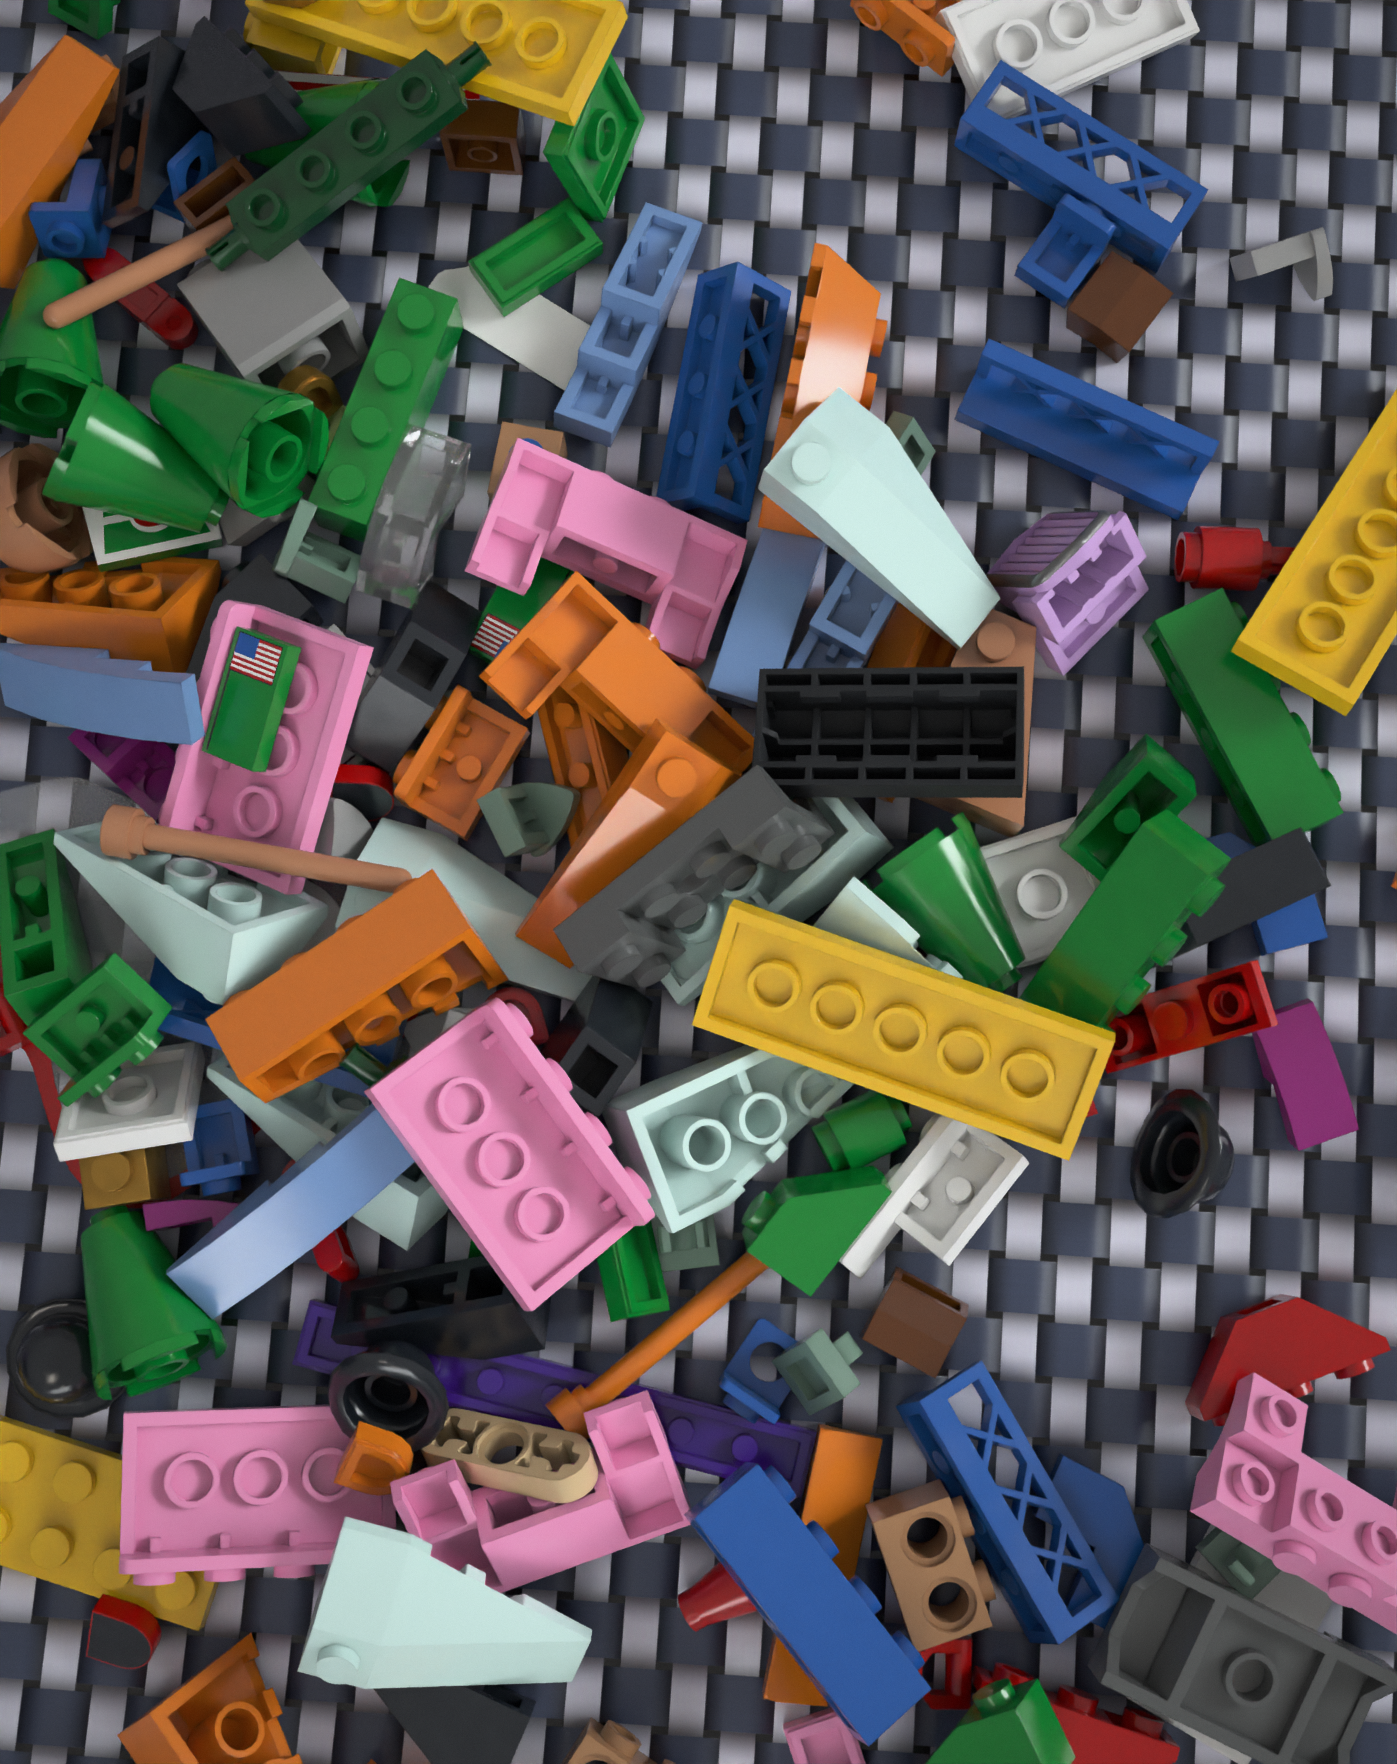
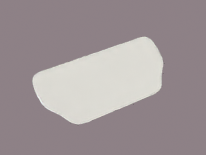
[428,266,590,391]

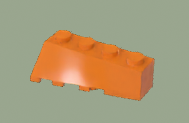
[758,243,888,540]
[205,869,509,1104]
[117,1633,303,1764]

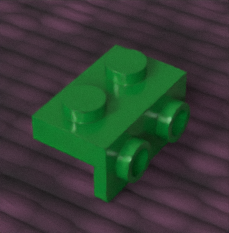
[22,952,173,1107]

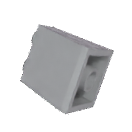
[177,239,369,388]

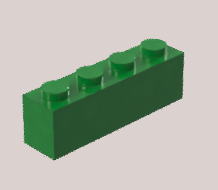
[308,278,464,547]
[1142,588,1344,847]
[1019,809,1232,1033]

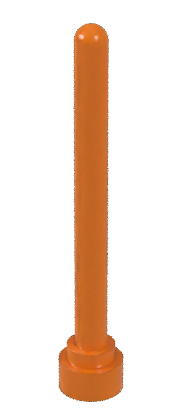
[545,1252,769,1440]

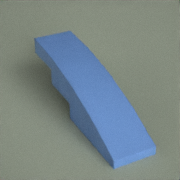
[553,202,702,448]
[708,528,826,709]
[751,560,899,737]
[0,643,205,745]
[166,1103,415,1320]

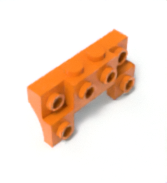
[479,571,754,773]

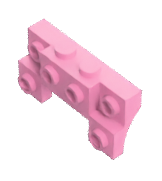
[465,438,748,670]
[1190,1372,1397,1635]
[390,1390,691,1593]

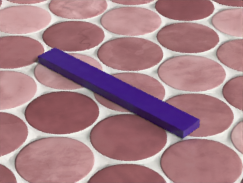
[292,1299,817,1498]

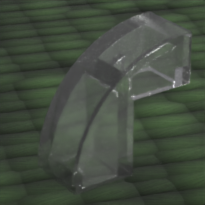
[355,425,472,608]

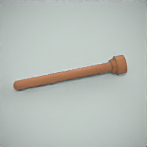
[43,215,234,329]
[100,804,412,893]

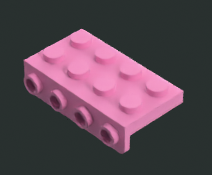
[158,600,374,895]
[364,997,655,1312]
[119,1404,396,1586]

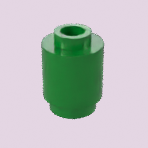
[811,1090,912,1172]

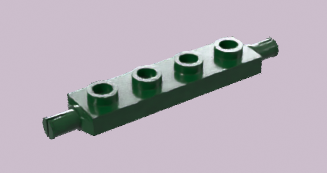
[205,41,492,272]

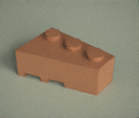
[916,609,1037,838]

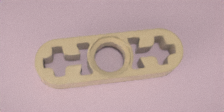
[421,1408,598,1503]

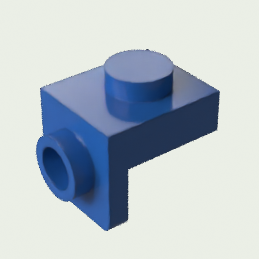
[28,159,112,258]
[1014,193,1116,309]
[179,1099,260,1197]

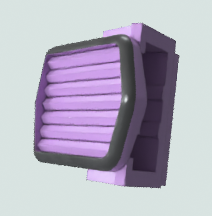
[986,510,1149,676]

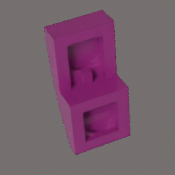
[68,729,176,824]
[1252,998,1359,1151]
[142,1200,240,1231]

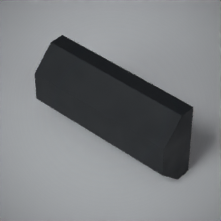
[752,666,1025,798]

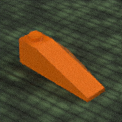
[0,35,120,289]
[0,557,221,673]
[515,718,743,969]

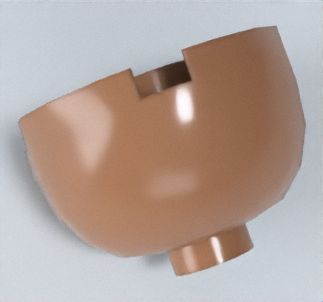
[0,443,94,573]

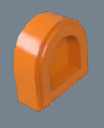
[333,1421,414,1496]

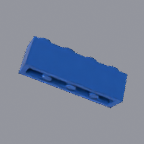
[684,1462,931,1746]

